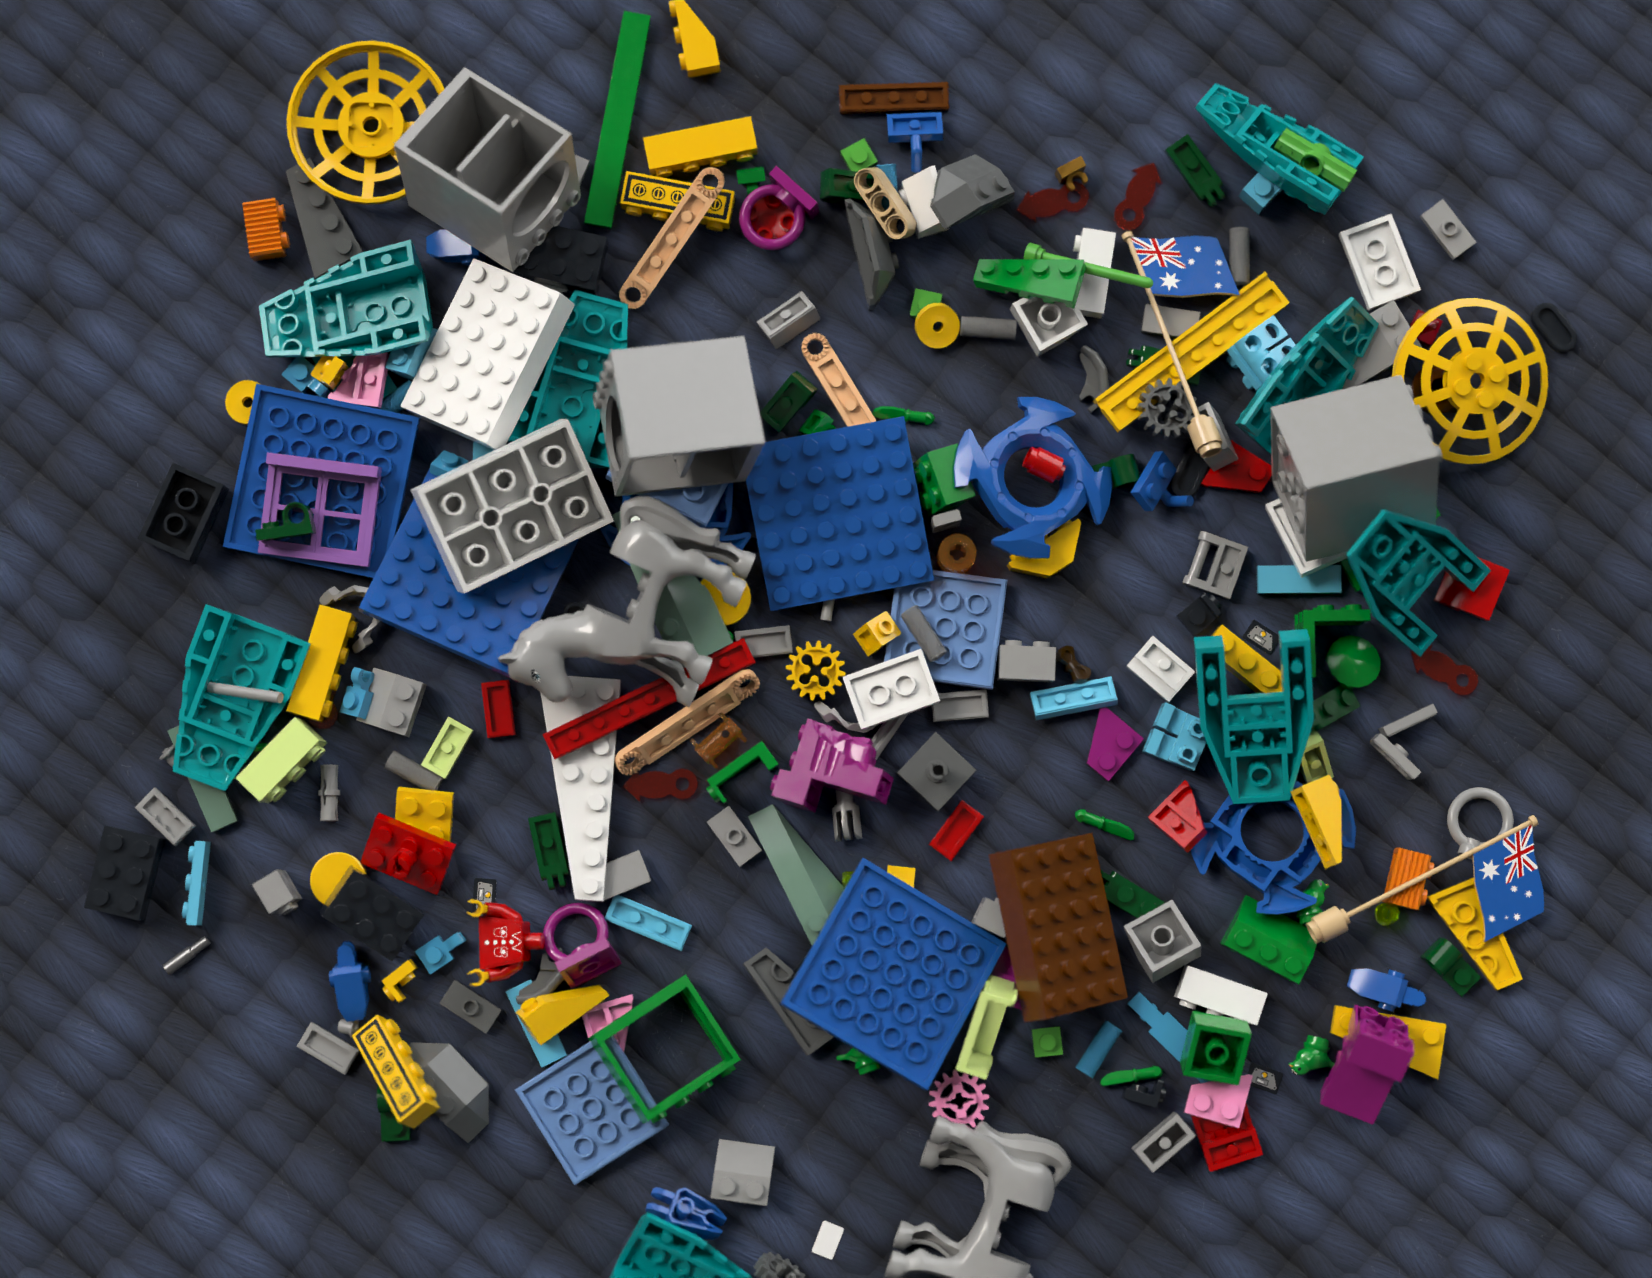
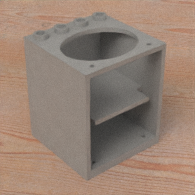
[394,67,581,272]
[593,336,765,497]
[1271,375,1442,562]

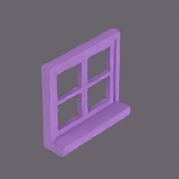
[258,452,382,567]

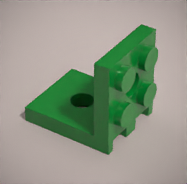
[1294,604,1370,679]

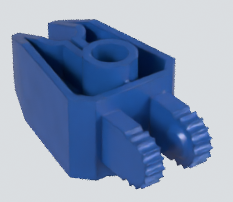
[426,229,485,266]
[329,940,371,1022]
[1347,969,1426,1012]
[645,1187,727,1240]

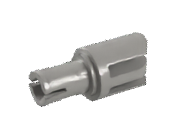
[832,790,862,842]

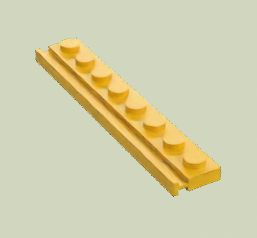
[1093,272,1290,433]

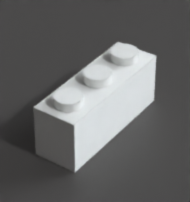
[1073,228,1116,318]
[1174,965,1268,1025]

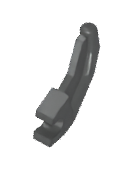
[1078,345,1109,414]
[516,948,564,1005]

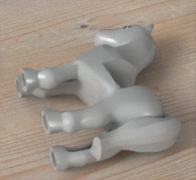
[499,496,756,708]
[884,1115,1071,1278]

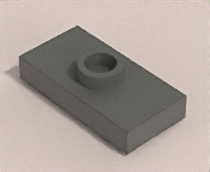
[439,979,502,1034]

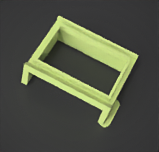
[956,974,1017,1079]

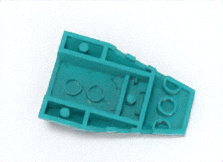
[1195,83,1364,215]
[259,240,433,358]
[508,290,628,469]
[1235,297,1379,454]
[173,604,311,791]
[609,1213,753,1278]

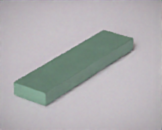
[168,726,239,832]

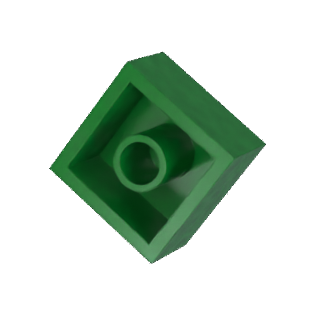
[913,444,976,517]
[1180,1011,1252,1085]

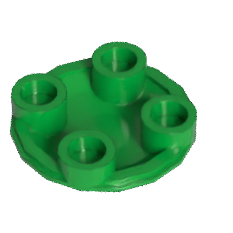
[1325,635,1381,690]

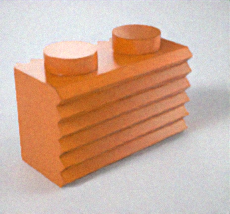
[242,198,290,261]
[1382,848,1434,910]

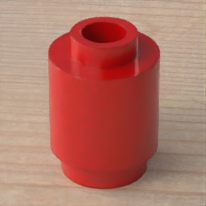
[1022,447,1066,483]

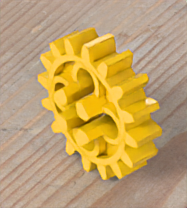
[786,641,846,701]

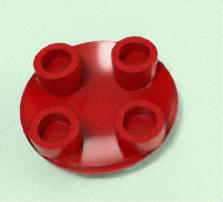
[750,195,794,239]

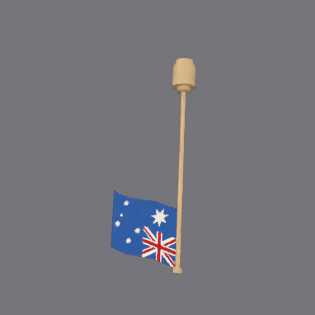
[1122,231,1240,458]
[1306,815,1544,944]

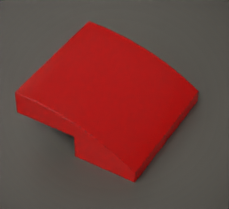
[1433,557,1510,621]
[1190,1104,1263,1172]

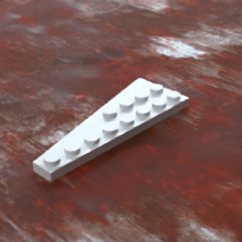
[540,676,621,902]

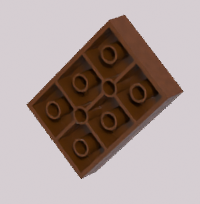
[989,833,1128,1022]

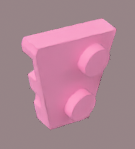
[328,353,390,409]
[582,994,634,1051]
[1184,1074,1253,1128]

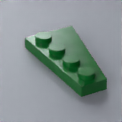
[973,259,1086,309]

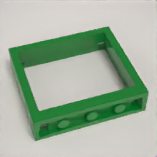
[588,974,741,1124]

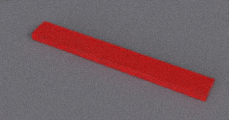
[542,638,756,760]

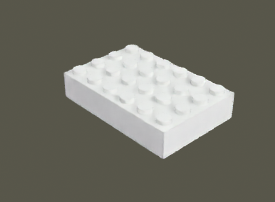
[400,258,575,450]
[411,419,614,593]

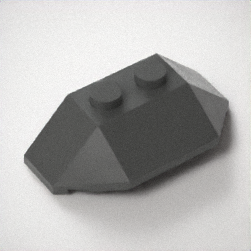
[930,154,1015,229]
[844,199,899,311]
[409,1042,489,1143]

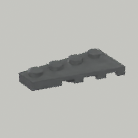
[286,158,363,279]
[742,948,834,1056]

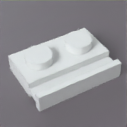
[1126,636,1195,702]

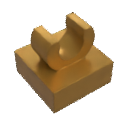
[1055,156,1088,192]

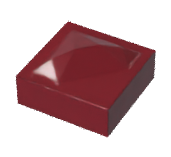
[1410,309,1443,347]

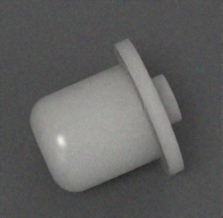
[159,745,175,767]
[338,1019,359,1038]

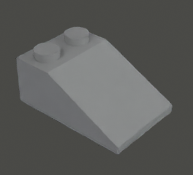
[1342,300,1422,389]

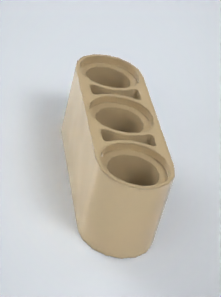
[854,167,917,239]

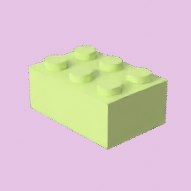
[236,717,327,803]

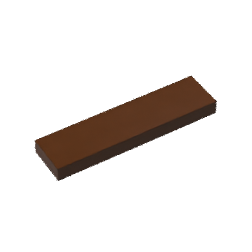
[839,82,949,114]

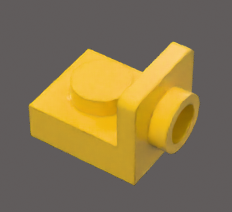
[311,356,349,390]
[853,611,901,657]
[382,959,418,1003]

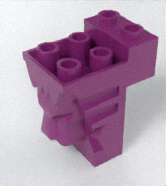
[770,719,894,813]
[1320,1005,1414,1125]

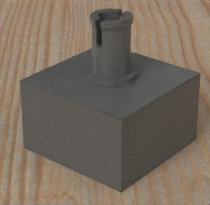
[897,732,976,811]

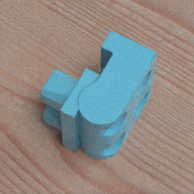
[1226,315,1296,390]
[1142,702,1206,771]

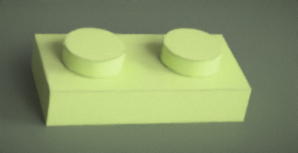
[421,717,474,779]

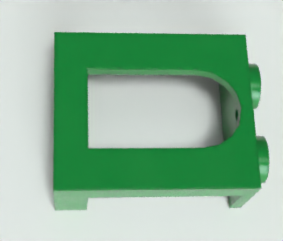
[706,741,779,805]

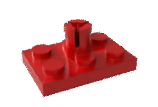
[361,813,456,895]

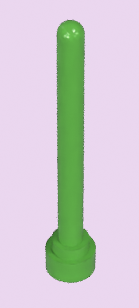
[1024,243,1153,289]

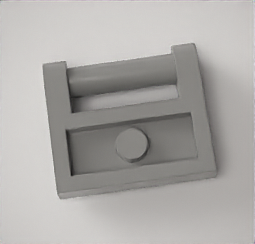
[1182,531,1248,600]

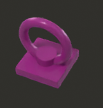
[739,166,819,250]
[543,903,622,989]

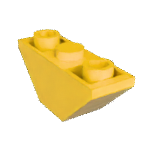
[1007,519,1081,579]

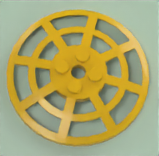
[287,41,444,205]
[1392,298,1548,464]

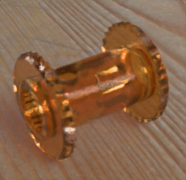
[936,534,977,574]
[690,713,747,769]

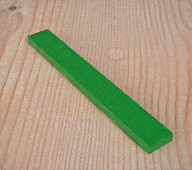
[584,11,651,229]

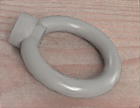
[1447,787,1514,860]

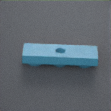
[182,841,211,926]

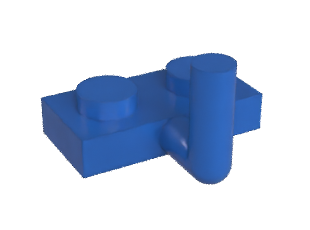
[887,112,943,173]
[1130,451,1194,511]

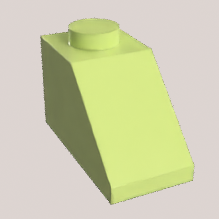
[1299,727,1334,784]

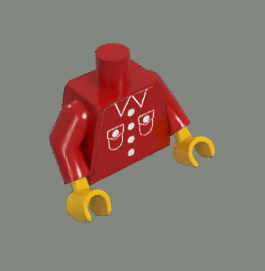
[466,899,545,987]

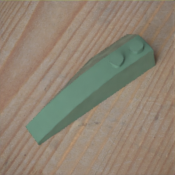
[612,511,733,667]
[748,804,844,945]

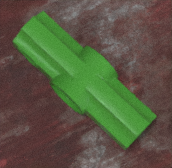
[1273,128,1357,192]

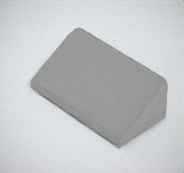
[757,291,820,349]
[604,850,651,900]

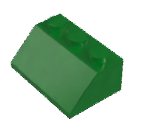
[1220,895,1317,984]

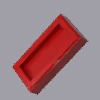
[481,680,516,739]
[929,800,984,861]

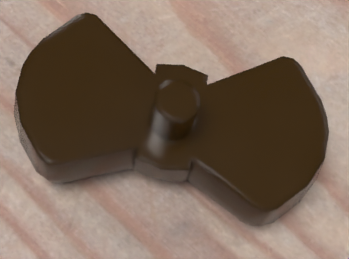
[1056,646,1091,684]

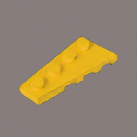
[1427,877,1523,990]
[1330,1005,1446,1079]

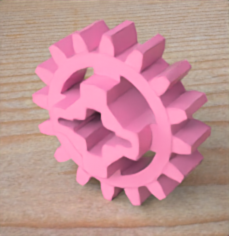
[928,1069,989,1128]

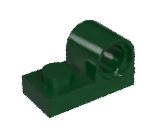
[820,168,874,203]
[759,371,818,432]
[1091,454,1140,490]
[255,502,316,542]
[1420,937,1481,997]
[377,1086,411,1141]

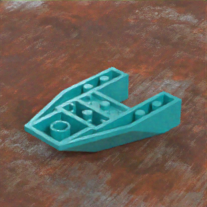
[1346,510,1491,657]
[1194,629,1314,804]

